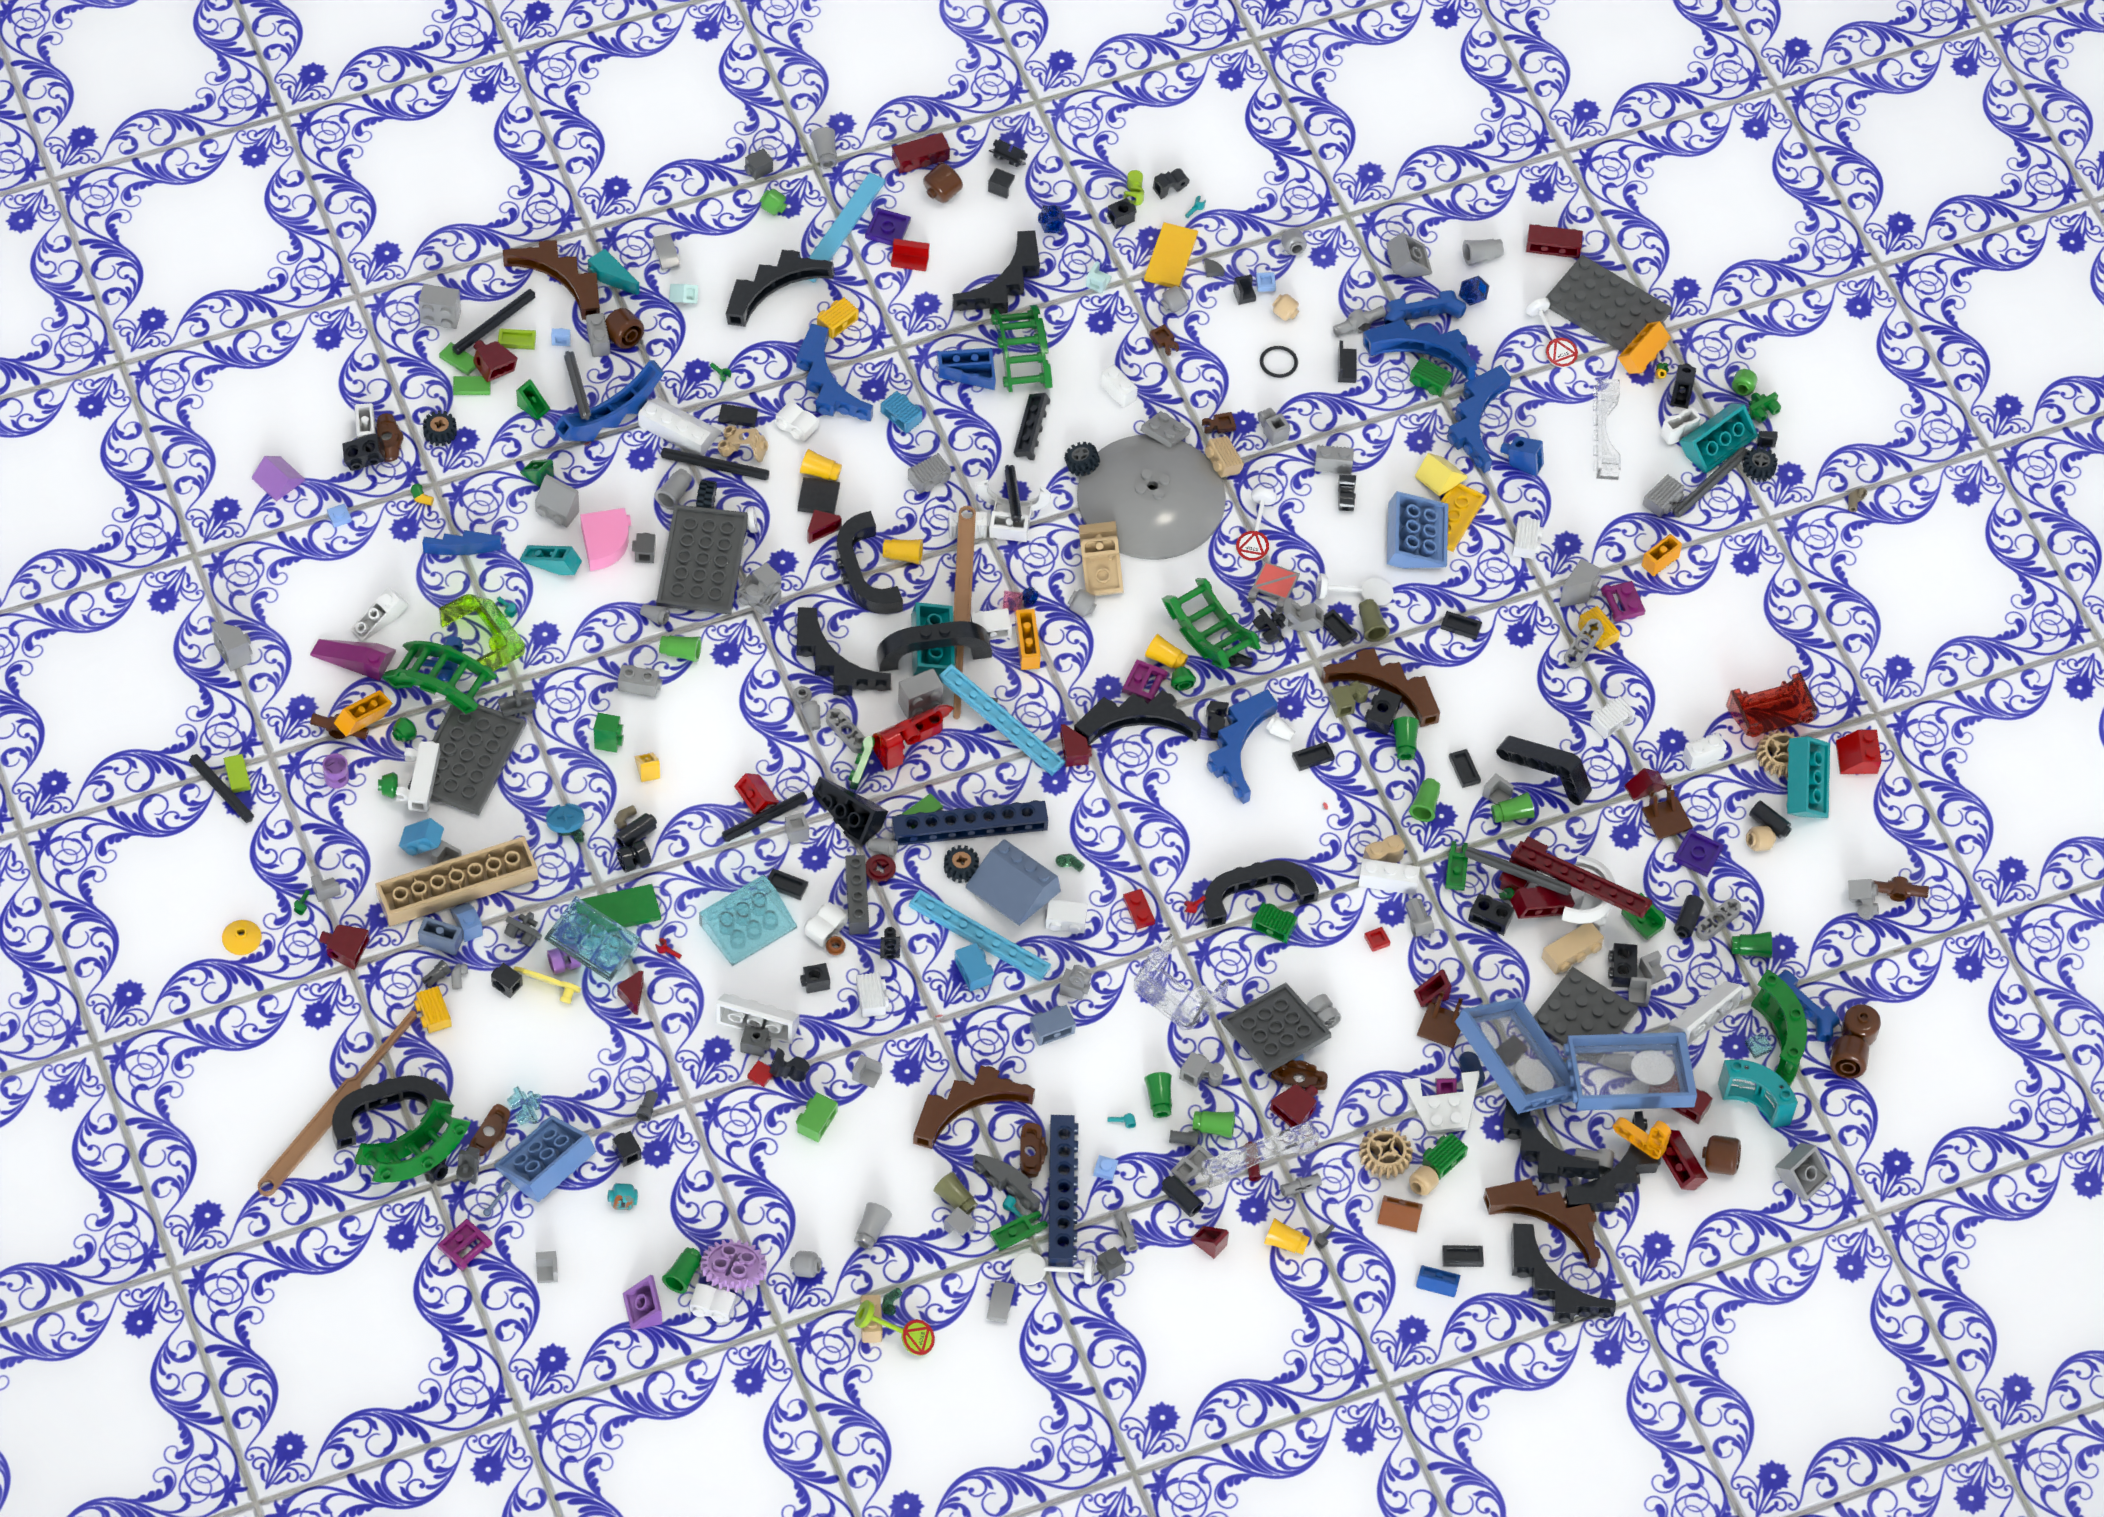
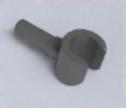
[1314,1224,1335,1249]

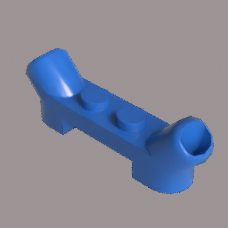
[1384,290,1466,324]
[1777,970,1840,1042]

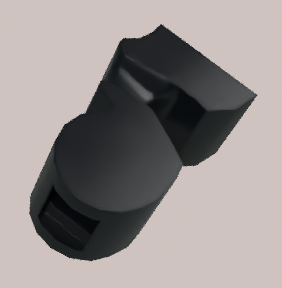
[1153,168,1190,199]
[1338,475,1356,511]
[1206,701,1229,740]
[769,1048,810,1082]

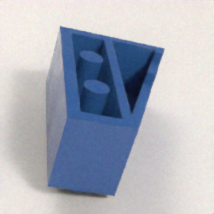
[936,348,996,390]

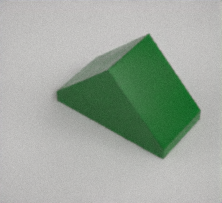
[516,379,550,420]
[520,459,554,487]

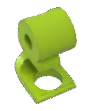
[1123,170,1144,206]

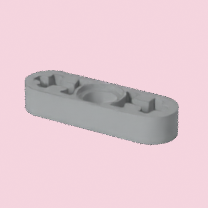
[1564,619,1604,669]
[826,708,865,754]
[1696,899,1741,941]

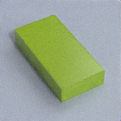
[498,329,536,350]
[223,754,251,793]

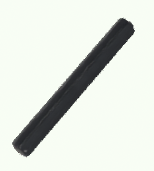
[1005,465,1022,522]
[189,754,254,823]
[722,792,808,842]

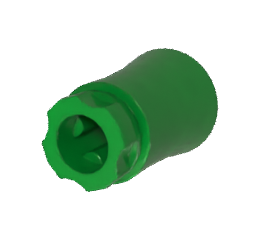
[1393,716,1419,760]
[1731,931,1772,958]
[1144,1072,1172,1118]
[662,1247,702,1294]

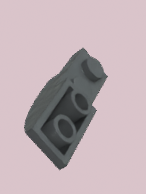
[973,1154,1040,1213]

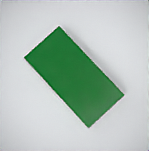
[576,884,661,936]

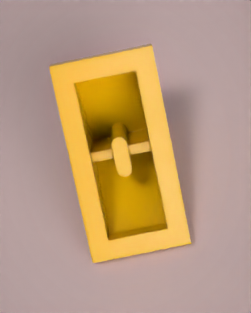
[634,752,660,782]

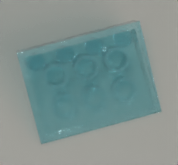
[699,875,797,966]
[544,896,642,982]

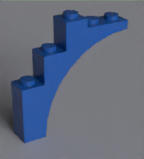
[1363,319,1477,380]
[796,323,873,422]
[553,360,665,441]
[1447,365,1511,473]
[1207,689,1278,804]

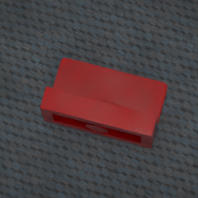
[891,239,930,271]
[734,773,779,815]

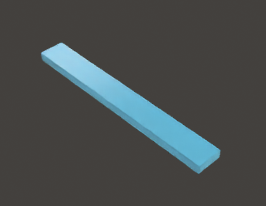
[807,172,885,283]
[938,664,1065,776]
[909,889,1051,982]

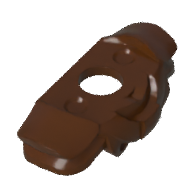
[377,413,404,462]
[1270,1060,1328,1090]
[469,1104,510,1156]
[1020,1122,1048,1178]

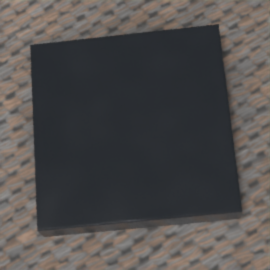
[798,477,840,514]

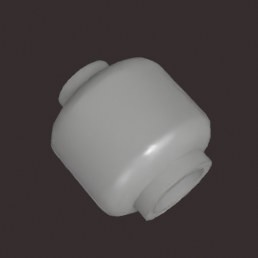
[1281,229,1307,255]
[1161,286,1189,313]
[1068,589,1097,617]
[790,1251,822,1278]

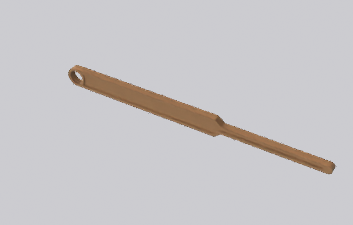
[953,506,976,719]
[258,1010,417,1196]

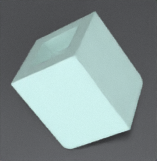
[1086,261,1112,293]
[669,284,698,304]

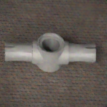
[1333,306,1386,337]

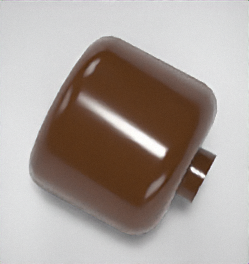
[923,163,963,203]
[605,308,644,349]
[1841,1004,1881,1046]
[1830,1035,1869,1079]
[1702,1135,1741,1175]

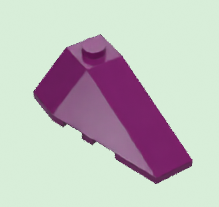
[310,639,396,681]

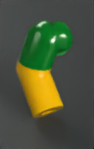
[1655,363,1669,379]
[411,483,434,506]

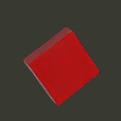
[1364,927,1391,952]
[747,1060,773,1087]

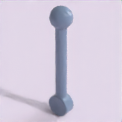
[483,1182,511,1216]

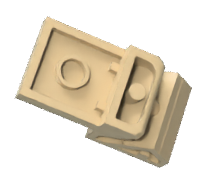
[1078,521,1124,596]

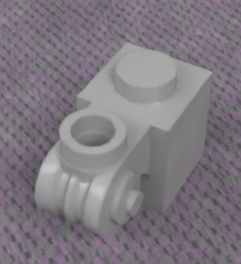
[1258,408,1290,446]
[746,562,781,604]
[1848,879,1879,920]
[1059,965,1092,1001]
[1179,1052,1224,1088]

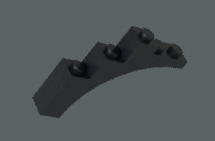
[952,230,1040,314]
[726,250,835,327]
[796,607,891,696]
[1074,690,1201,745]
[1503,1087,1601,1184]
[1564,1111,1661,1212]
[1511,1223,1616,1324]

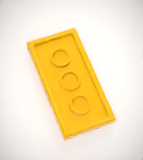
[1144,222,1198,288]
[1440,483,1487,552]

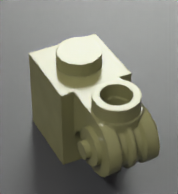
[1329,681,1369,718]

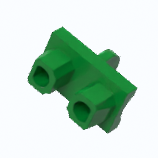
[1749,392,1781,423]

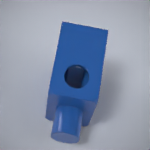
[1500,436,1544,477]

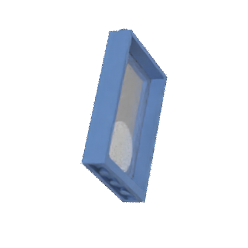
[1455,997,1583,1114]
[1563,1032,1697,1111]

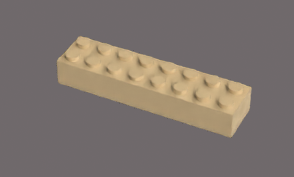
[375,836,538,927]

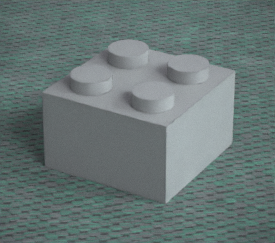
[419,284,461,329]
[898,669,943,719]

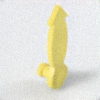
[514,966,581,1004]

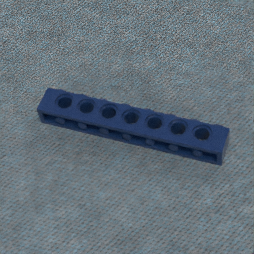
[891,800,1048,846]
[1048,1115,1078,1267]

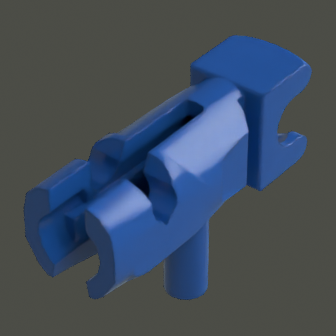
[422,636,464,682]

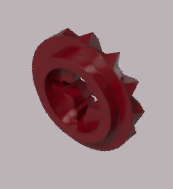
[865,854,896,883]

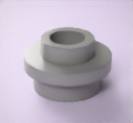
[793,686,812,705]

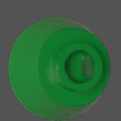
[1171,667,1196,691]
[392,717,417,742]
[378,772,398,799]

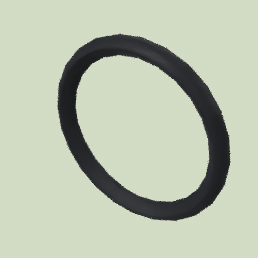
[1260,346,1298,378]

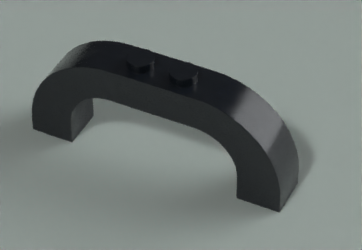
[836,511,903,614]
[876,621,992,672]
[1203,860,1319,929]
[332,1075,452,1150]

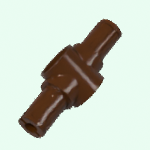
[310,713,369,740]
[1873,876,1929,902]

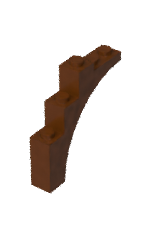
[503,240,600,320]
[1321,648,1440,727]
[913,1065,1035,1149]
[1483,1179,1601,1268]

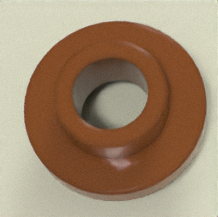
[826,936,846,955]

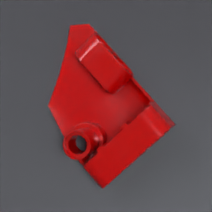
[872,705,954,771]

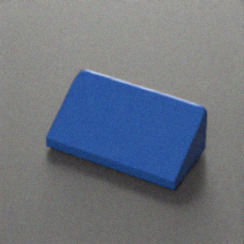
[1416,1265,1461,1297]

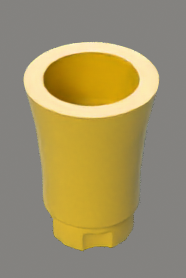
[800,449,842,481]
[882,539,923,565]
[1145,634,1188,669]
[1264,1218,1310,1255]

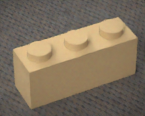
[1541,923,1604,975]

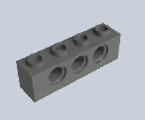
[845,855,869,935]

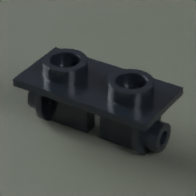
[989,139,1028,167]
[880,927,901,960]

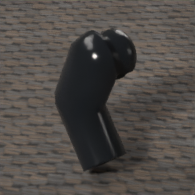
[1228,653,1253,668]

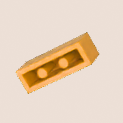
[1617,321,1671,374]
[1015,609,1041,670]
[334,690,393,737]

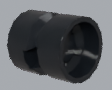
[616,840,651,873]

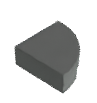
[1203,259,1225,277]

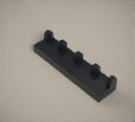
[1013,393,1050,460]

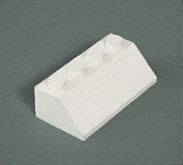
[638,398,721,456]
[1667,981,1744,1046]
[716,993,799,1044]

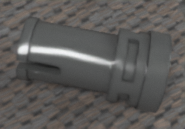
[421,960,452,988]
[636,1090,658,1121]
[1169,1130,1199,1147]

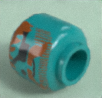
[607,1183,638,1210]

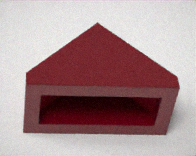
[807,510,842,544]
[1624,768,1667,801]
[1414,969,1452,1007]
[617,971,644,1015]
[1191,1226,1229,1259]

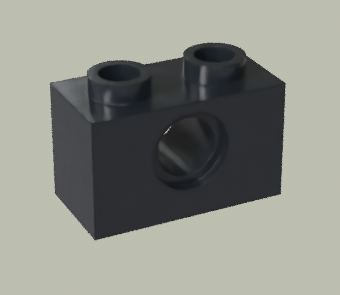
[1364,688,1402,735]

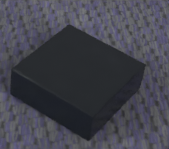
[1756,431,1778,447]

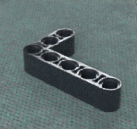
[1496,736,1592,806]

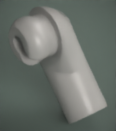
[451,963,468,989]

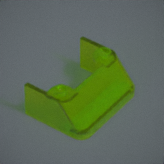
[439,594,525,671]

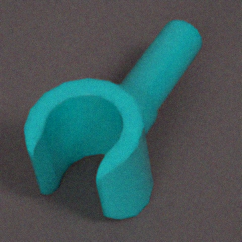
[1185,196,1206,218]
[497,596,517,618]
[1108,1113,1136,1128]
[1003,1195,1023,1218]

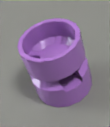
[322,753,349,789]
[547,943,581,975]

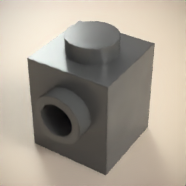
[744,148,773,180]
[632,533,656,563]
[740,1026,771,1057]
[1096,1247,1126,1282]

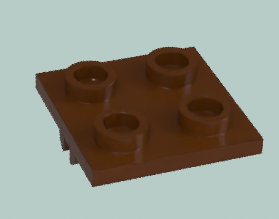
[1642,785,1693,840]
[1417,991,1463,1049]

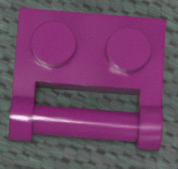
[1601,581,1646,622]
[1122,659,1168,704]
[437,1219,493,1271]

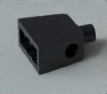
[1670,363,1696,409]

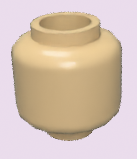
[1272,294,1299,321]
[1746,826,1776,851]
[1409,1166,1439,1196]

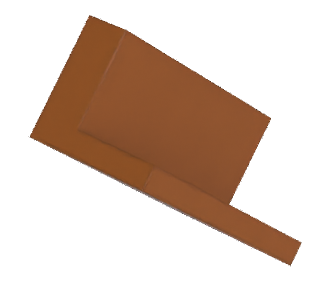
[1377,1195,1423,1233]

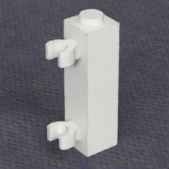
[396,741,440,812]

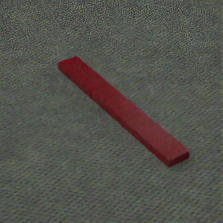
[1510,841,1652,918]

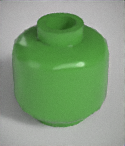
[760,189,787,215]
[1732,369,1757,396]

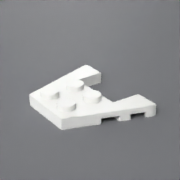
[1402,1071,1479,1135]

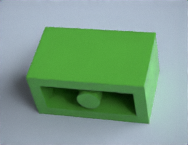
[796,1092,838,1143]

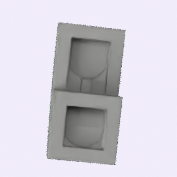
[652,233,680,270]
[1171,1144,1214,1184]
[987,1281,1015,1323]

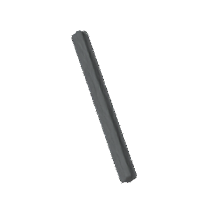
[564,351,591,420]
[1672,447,1748,518]
[1465,847,1572,896]

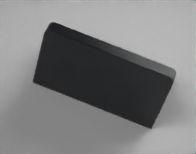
[1338,340,1357,383]

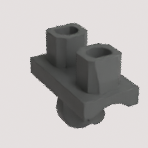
[498,690,537,717]
[504,912,542,947]
[456,1146,480,1185]

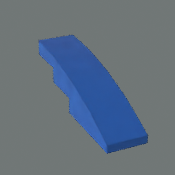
[422,530,502,555]

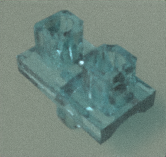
[507,1086,542,1125]

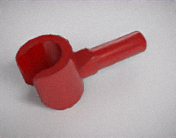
[1184,896,1206,914]
[655,938,682,959]

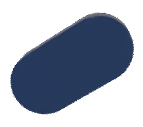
[1459,1051,1485,1089]

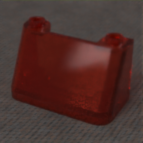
[1726,672,1818,737]

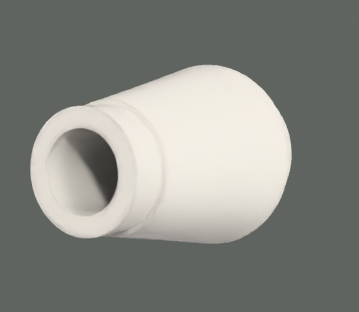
[1266,716,1296,741]

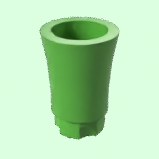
[659,635,702,663]
[1409,778,1441,822]
[1491,792,1534,823]
[1192,1111,1235,1139]

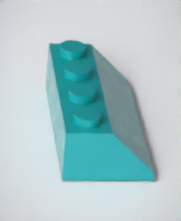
[1679,403,1758,474]
[911,602,955,676]
[1786,736,1830,818]

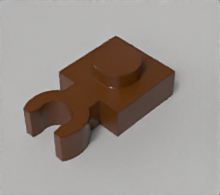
[1149,324,1179,356]
[1202,412,1236,434]

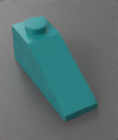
[587,249,640,295]
[519,545,582,575]

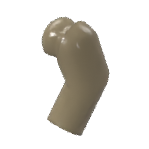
[1848,487,1867,512]
[614,805,637,829]

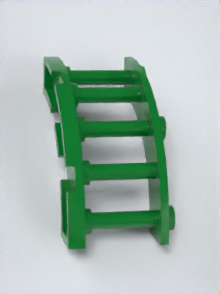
[991,305,1053,392]
[1161,578,1261,669]
[382,641,497,714]
[1751,969,1807,1086]
[354,1099,471,1183]

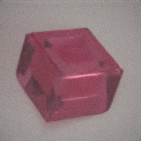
[1003,590,1024,611]

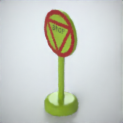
[854,1300,935,1356]

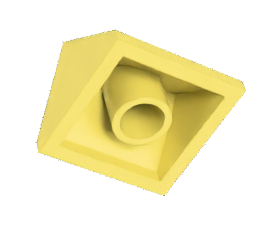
[1415,453,1467,496]

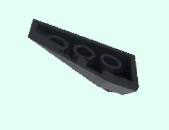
[812,777,888,846]

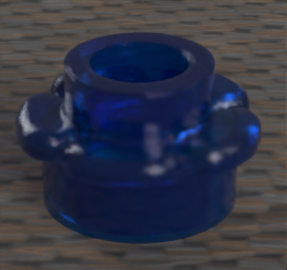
[1022,587,1039,605]

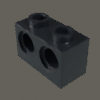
[342,433,386,471]
[1468,893,1514,936]
[1608,943,1637,988]

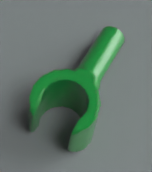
[710,363,731,382]
[1499,888,1514,902]
[294,890,310,915]

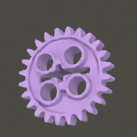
[701,1239,767,1292]

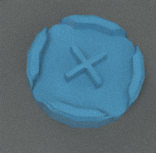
[546,803,585,833]

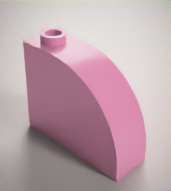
[580,508,631,571]

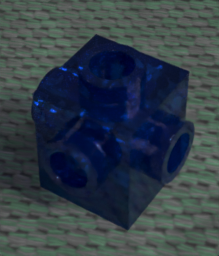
[1038,205,1065,234]
[1459,275,1490,306]

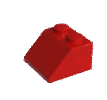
[1836,730,1882,774]

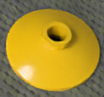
[222,920,262,955]

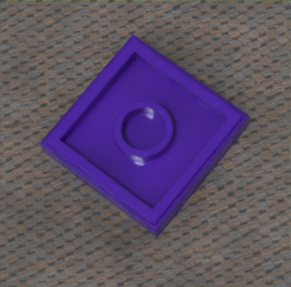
[865,208,911,246]
[1673,829,1724,877]

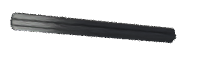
[452,289,535,355]
[661,447,770,480]

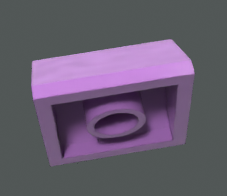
[252,456,305,502]
[623,1275,662,1330]

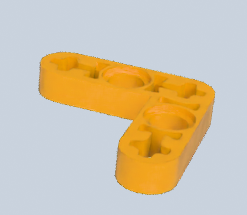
[1612,1117,1671,1159]

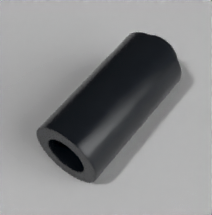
[1749,800,1792,839]
[614,813,657,848]
[1674,895,1704,938]
[1162,1175,1204,1217]

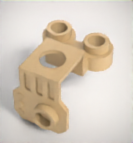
[718,425,768,462]

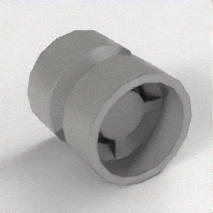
[1307,994,1342,1030]

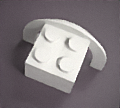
[976,479,1051,542]
[1562,855,1616,931]

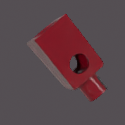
[473,340,518,382]
[319,925,370,970]
[1270,1084,1318,1133]

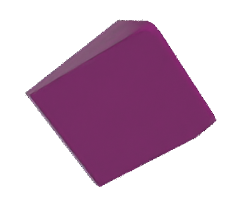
[1435,1078,1457,1095]

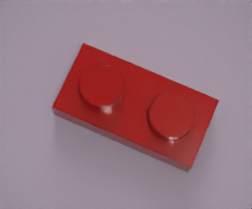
[1123,889,1155,930]

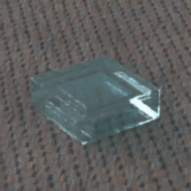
[1745,1033,1772,1059]

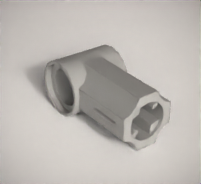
[1405,897,1435,937]
[1574,1148,1614,1174]

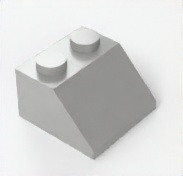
[1386,232,1432,278]
[535,475,579,527]
[1559,558,1601,607]
[211,621,253,672]
[1775,1143,1832,1201]

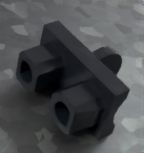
[1252,608,1286,644]

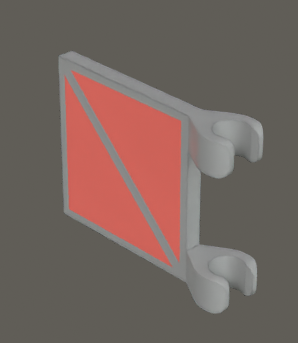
[1247,561,1300,613]

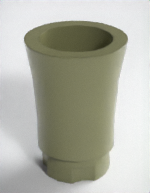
[1358,599,1390,642]
[933,1172,978,1215]

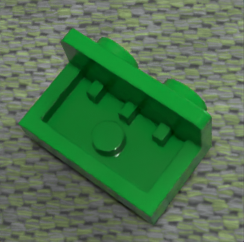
[1621,893,1666,941]

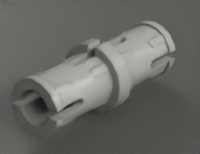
[1280,1173,1322,1197]
[1114,1210,1139,1252]

